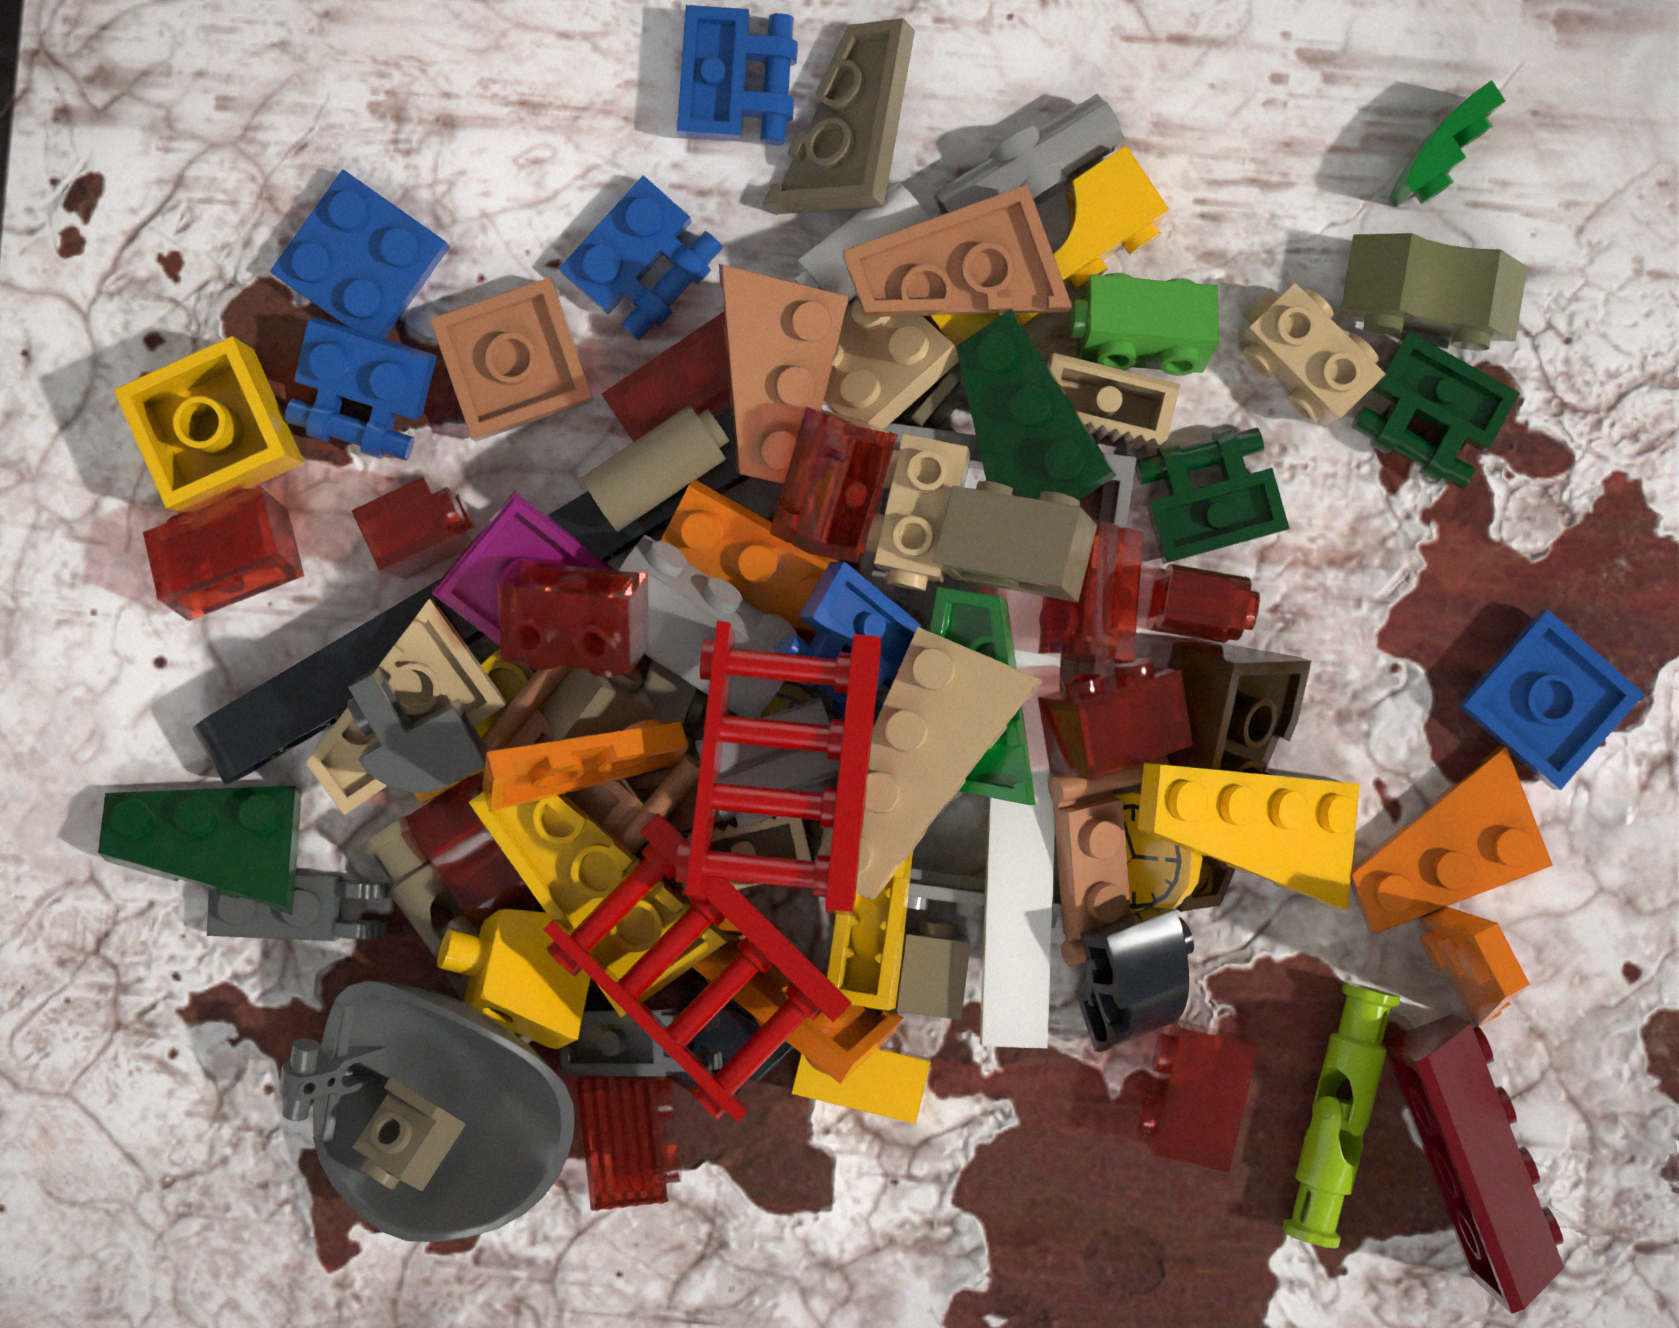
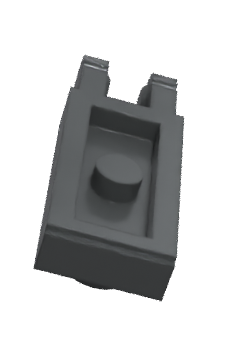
[207,874,389,941]
[559,1007,723,1077]

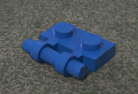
[677,5,798,146]
[558,175,723,341]
[284,317,437,461]
[776,562,928,727]

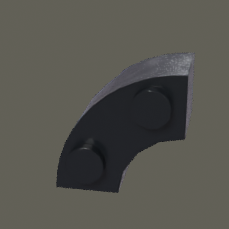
[1075,907,1194,1052]

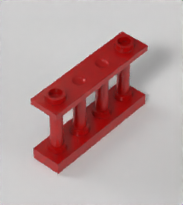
[675,621,881,916]
[543,813,852,1122]

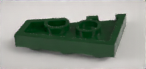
[956,309,1117,500]
[98,786,302,915]

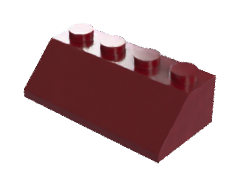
[1382,1014,1564,1314]

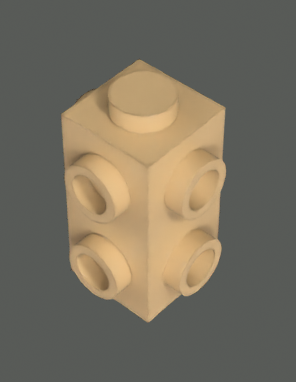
[1237,283,1385,428]
[866,433,971,591]

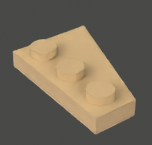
[306,596,507,815]

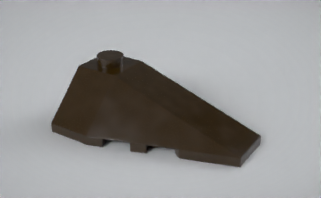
[1160,642,1312,912]

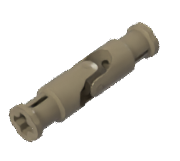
[359,815,532,1044]

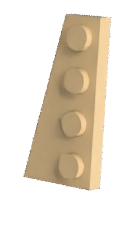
[815,627,1043,900]

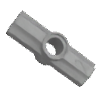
[934,93,1126,215]

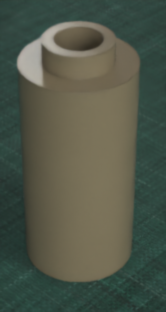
[581,405,729,532]

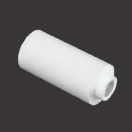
[794,182,930,302]

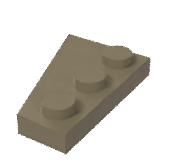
[763,18,915,215]

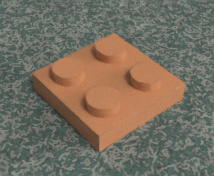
[430,277,595,442]

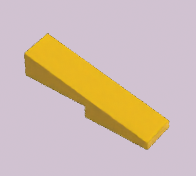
[827,851,913,1011]

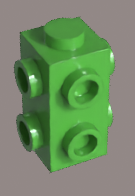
[1068,273,1219,376]

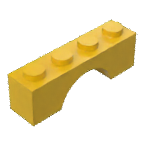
[923,145,1169,347]

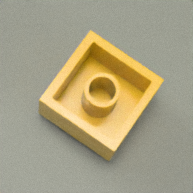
[113,336,305,516]

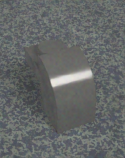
[347,666,489,793]

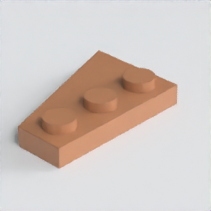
[843,184,1072,317]
[719,264,849,488]

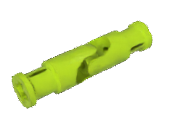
[1282,981,1400,1248]

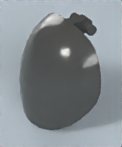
[279,981,575,1242]

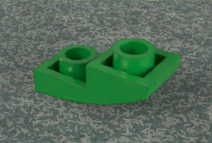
[1389,80,1506,207]

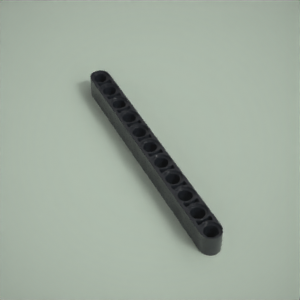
[192,407,823,785]

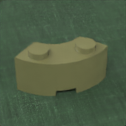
[1341,233,1527,351]

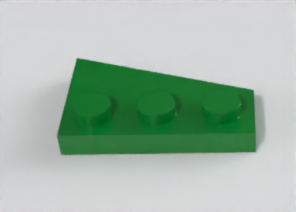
[930,587,1036,805]

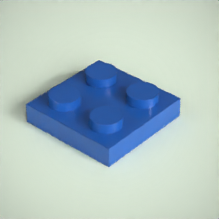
[269,169,450,339]
[1457,610,1644,790]

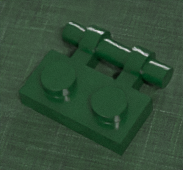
[1351,331,1520,489]
[1135,427,1290,565]

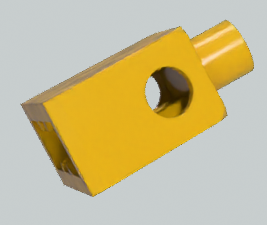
[437,909,591,1049]

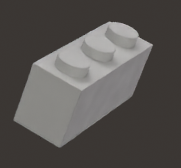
[589,535,808,718]

